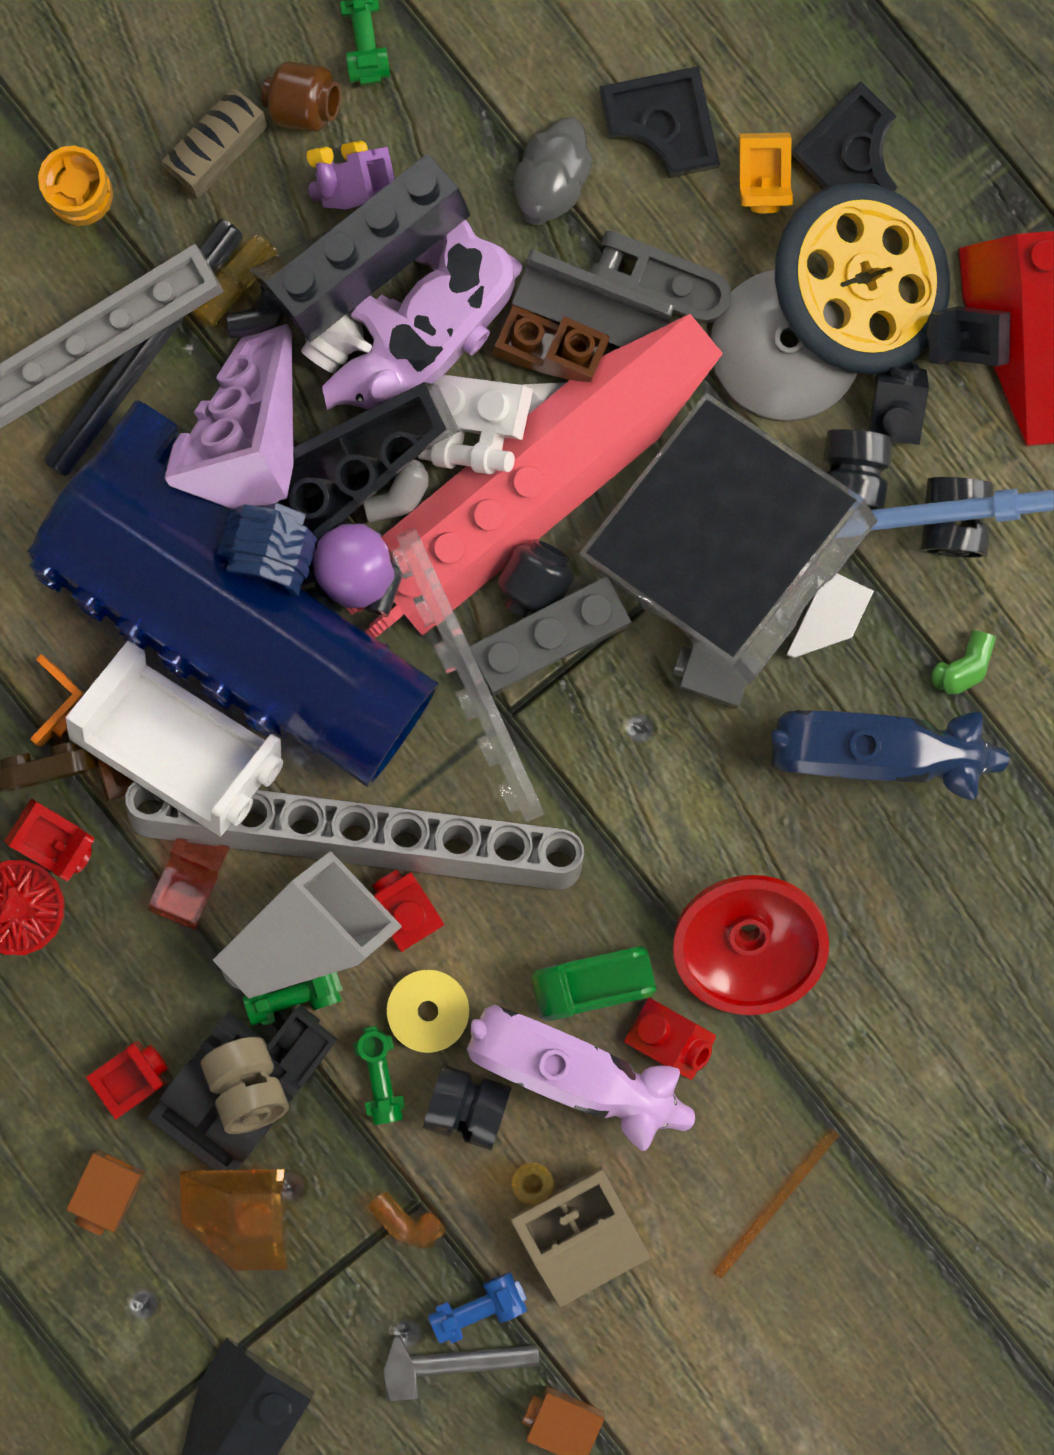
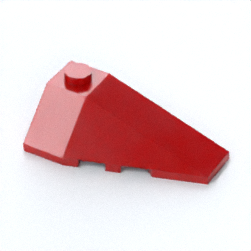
[958,231,1054,446]

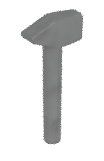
[384,1335,540,1401]

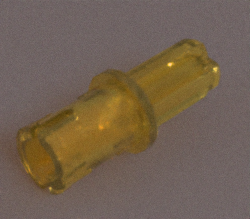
[193,235,278,328]

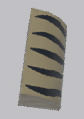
[160,88,268,199]

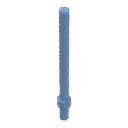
[829,489,1054,535]

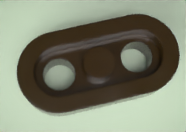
[0,742,97,793]

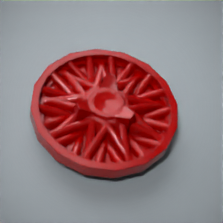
[0,860,65,955]

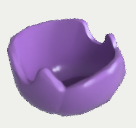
[313,524,394,608]

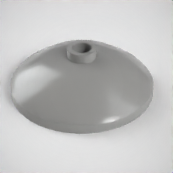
[710,270,857,422]

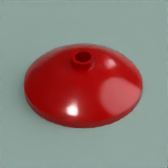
[673,875,829,1015]

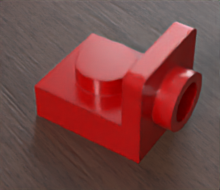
[372,869,445,952]

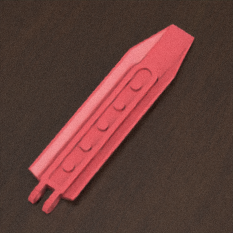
[346,314,723,640]

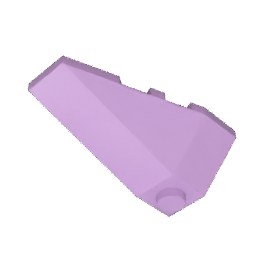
[165,324,293,508]

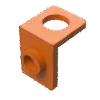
[30,654,85,747]

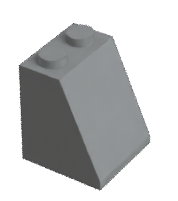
[213,851,402,998]

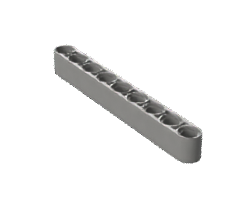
[125,782,584,890]

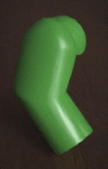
[931,630,996,694]

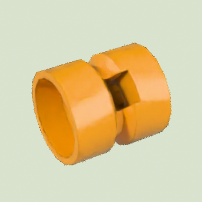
[38,145,113,226]

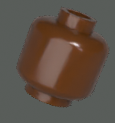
[262,61,341,132]

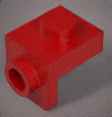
[4,798,94,882]
[624,997,716,1080]
[86,1041,168,1120]

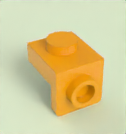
[738,133,793,213]

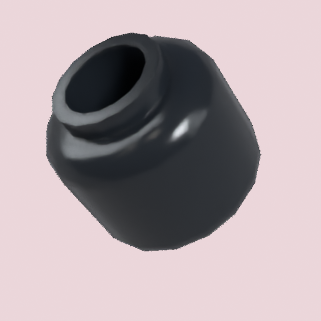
[498,539,574,618]

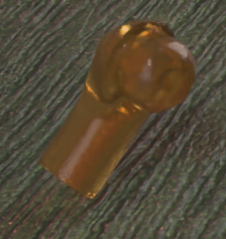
[368,1192,445,1249]

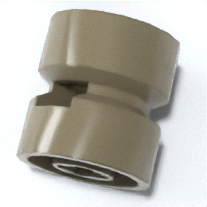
[200,1037,289,1134]

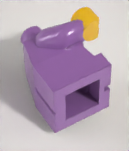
[306,141,395,209]

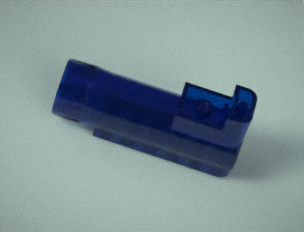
[26,400,439,788]

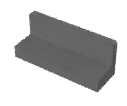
[512,249,674,349]

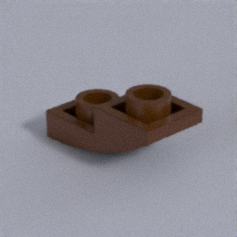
[492,305,610,382]

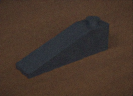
[182,1337,315,1455]

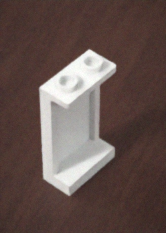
[66,641,283,837]

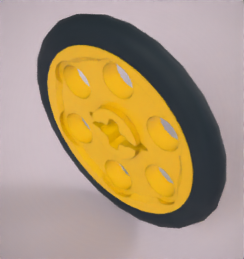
[775,182,950,375]

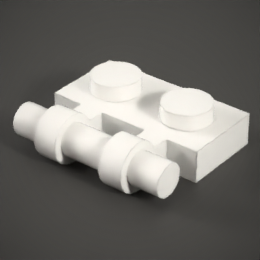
[418,375,533,474]

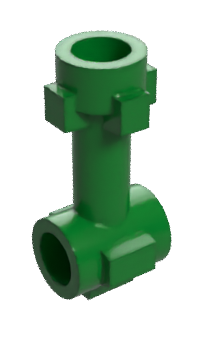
[340,0,391,86]
[243,972,343,1026]
[353,1025,406,1125]

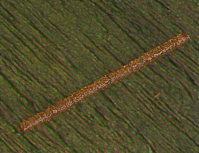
[714,1129,839,1279]

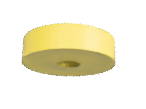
[387,970,469,1053]

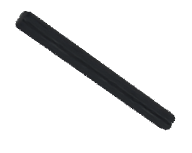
[43,219,243,476]

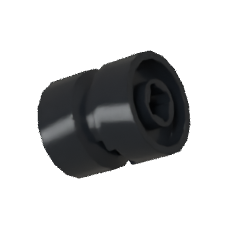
[821,429,893,511]
[921,477,994,558]
[422,1064,512,1150]

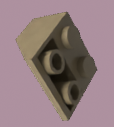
[511,1165,651,1307]

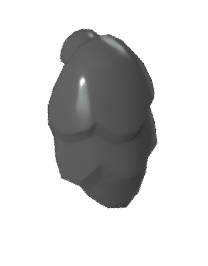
[514,117,593,225]

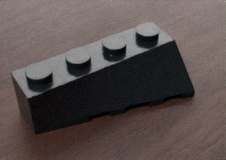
[248,153,471,343]
[258,382,460,544]

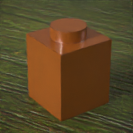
[66,1150,146,1235]
[521,1386,605,1455]

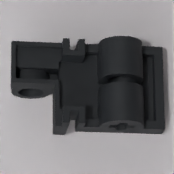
[147,1004,338,1182]

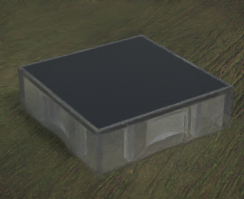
[579,393,878,684]

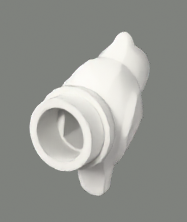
[301,306,372,374]

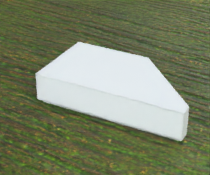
[786,569,874,659]

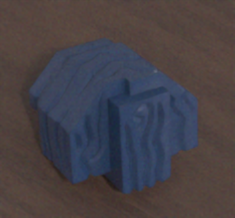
[217,503,317,597]

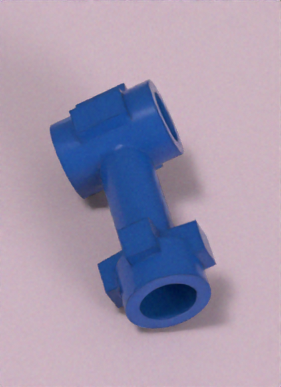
[428,1272,528,1344]

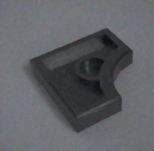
[599,66,720,178]
[791,81,897,192]

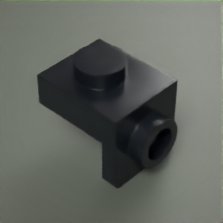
[927,306,1010,366]
[868,362,929,445]

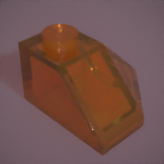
[180,1169,288,1271]

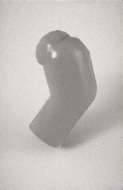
[364,460,429,523]

